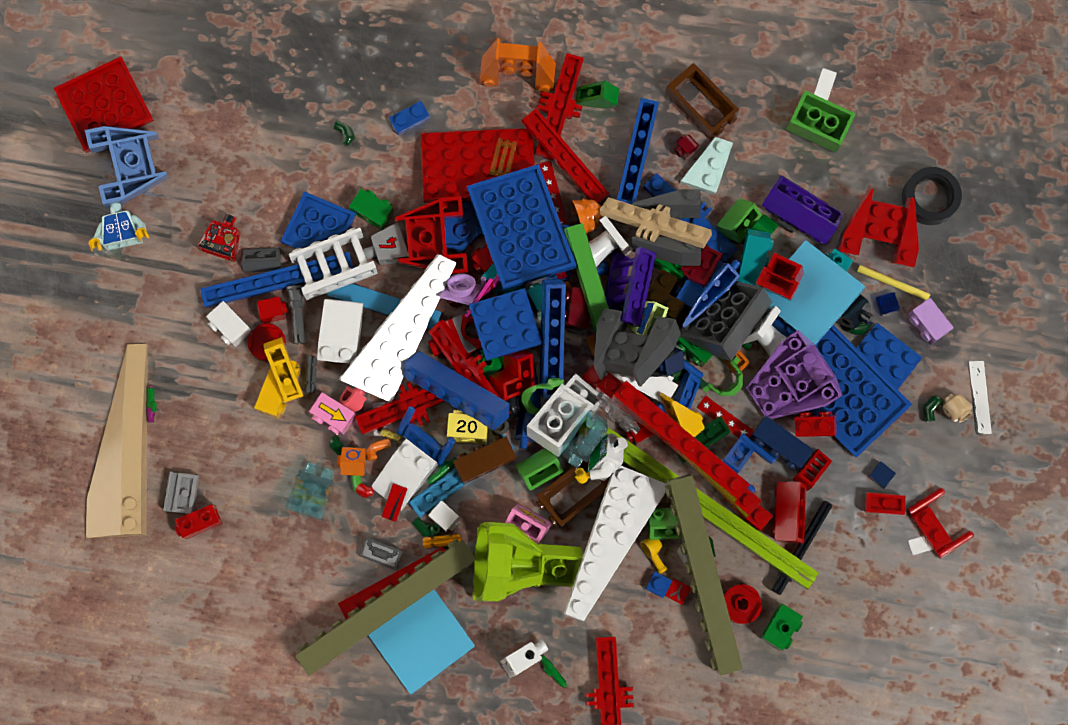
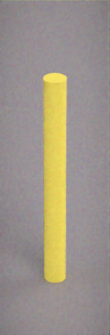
[857,265,930,300]

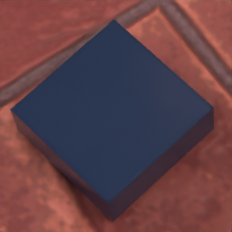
[868,461,896,489]

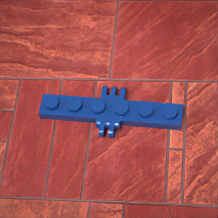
[643,173,738,263]

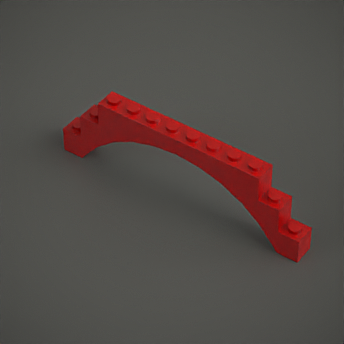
[581,365,773,532]

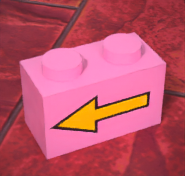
[309,392,356,435]
[505,503,552,544]

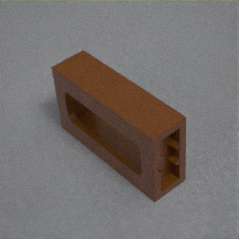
[665,63,739,139]
[536,454,610,528]

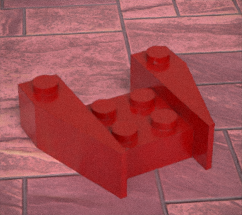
[837,189,919,268]
[395,196,468,275]

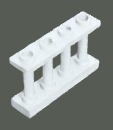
[289,228,378,300]

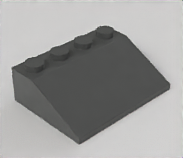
[679,281,772,361]

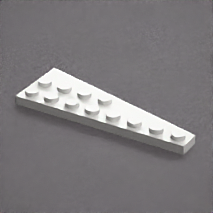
[339,254,456,402]
[564,466,667,621]

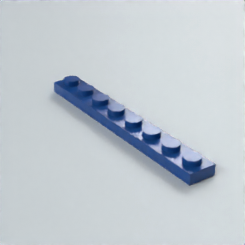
[200,252,353,308]

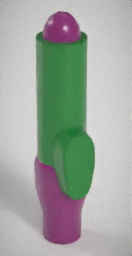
[146,385,157,423]

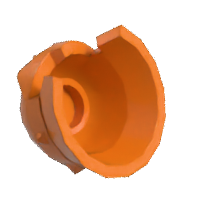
[571,199,603,234]

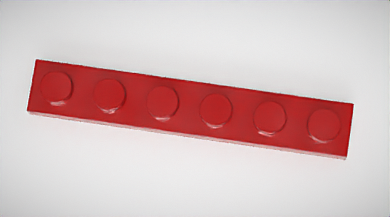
[521,108,609,203]
[338,547,445,619]

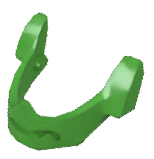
[699,355,743,396]
[522,378,564,415]

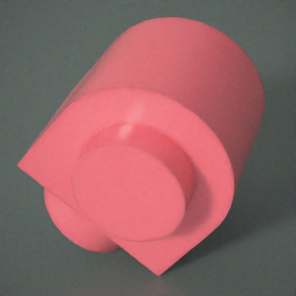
[339,386,367,412]

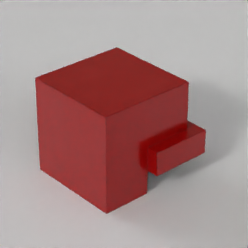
[756,253,804,301]

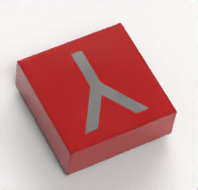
[665,578,691,605]

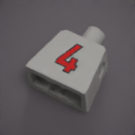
[363,223,409,265]

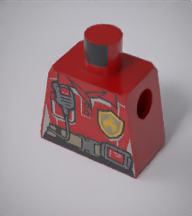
[197,214,241,262]

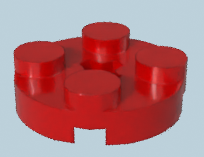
[724,584,762,624]

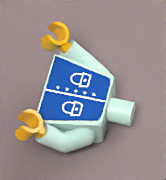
[88,203,150,251]

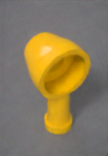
[640,538,667,574]

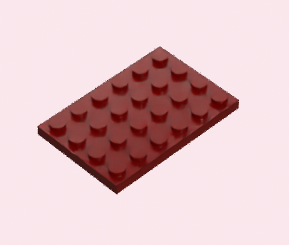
[421,128,535,203]

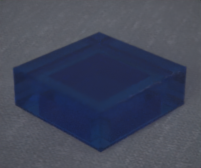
[875,292,900,316]

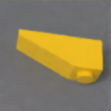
[264,337,303,403]
[659,393,705,437]

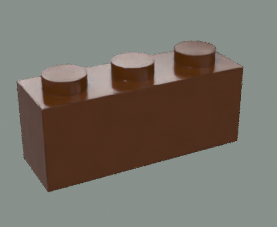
[453,436,517,485]

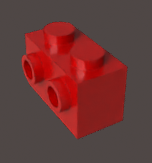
[795,411,837,437]

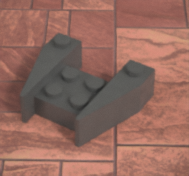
[632,189,701,266]
[594,308,681,387]

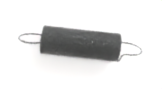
[773,217,798,233]

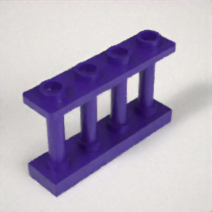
[605,247,656,327]

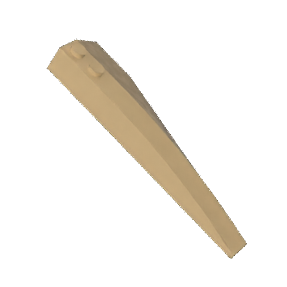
[86,344,148,538]

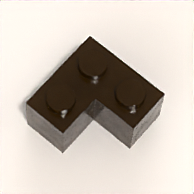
[646,269,685,320]

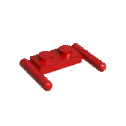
[907,488,974,559]

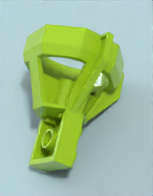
[473,522,583,602]

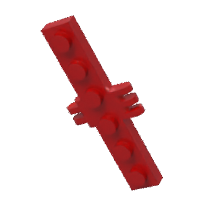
[536,53,584,160]
[429,320,511,414]
[355,381,446,435]
[585,637,634,725]

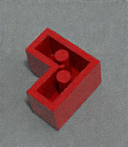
[489,350,535,401]

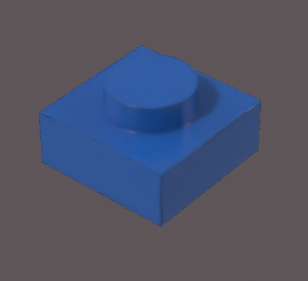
[646,571,672,599]

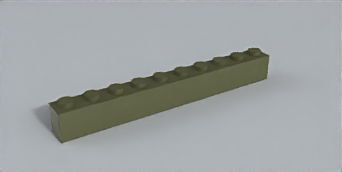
[665,474,743,676]
[295,539,476,676]

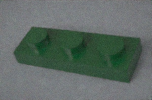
[674,416,731,464]

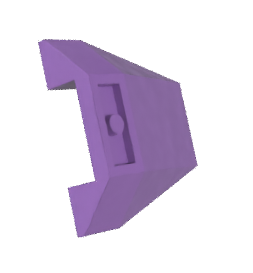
[746,330,842,419]

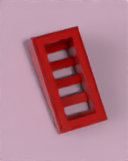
[792,449,832,492]

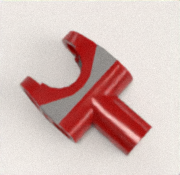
[428,314,482,357]

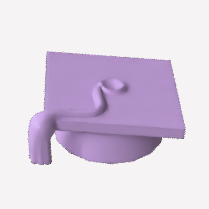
[440,274,486,305]

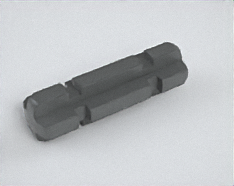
[304,356,317,393]

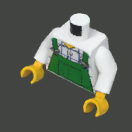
[575,429,628,484]

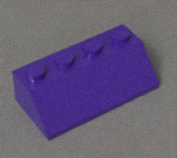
[762,175,845,245]

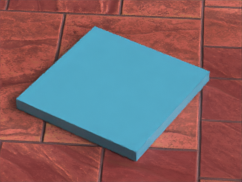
[765,240,866,345]
[368,590,475,695]

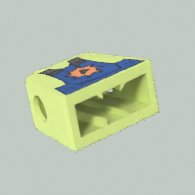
[626,301,669,336]

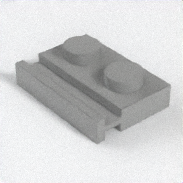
[163,472,200,514]

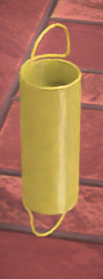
[377,428,404,444]

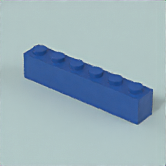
[617,98,659,205]
[539,279,566,399]
[404,351,510,430]

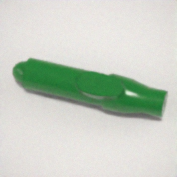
[427,457,456,484]
[540,654,567,688]

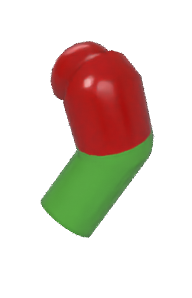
[351,475,374,498]

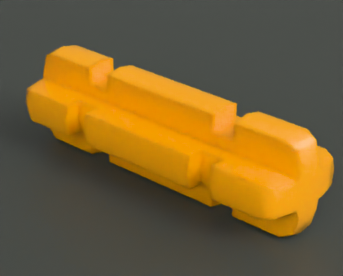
[423,534,461,548]

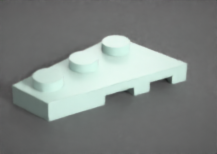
[680,137,733,195]

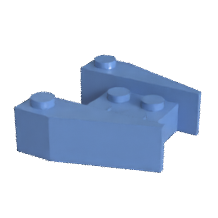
[85,126,168,208]

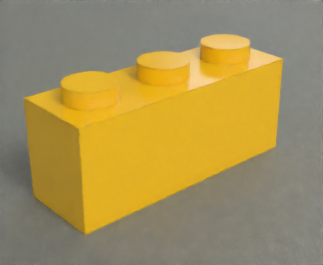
[254,360,301,419]

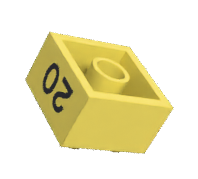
[447,410,488,445]

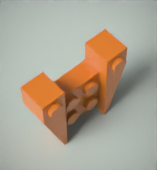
[480,38,556,92]

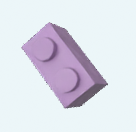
[908,298,954,345]

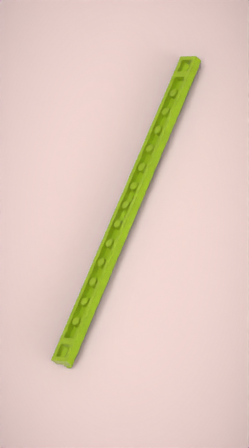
[578,414,819,590]

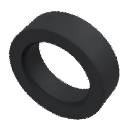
[902,167,962,225]

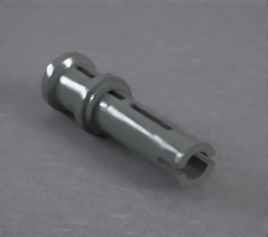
[286,285,306,344]

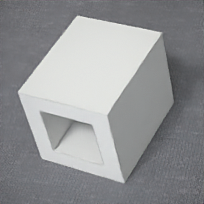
[428,501,460,532]

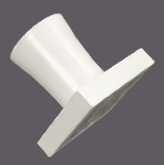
[589,216,631,267]
[743,306,787,357]

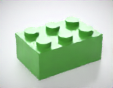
[786,90,856,153]

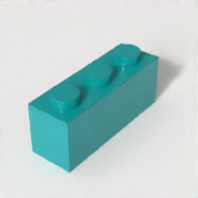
[736,229,774,286]

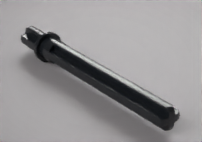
[772,501,832,595]

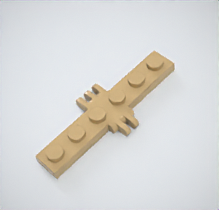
[599,197,712,248]

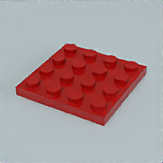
[54,56,154,153]

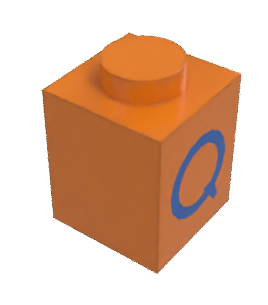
[337,447,366,476]

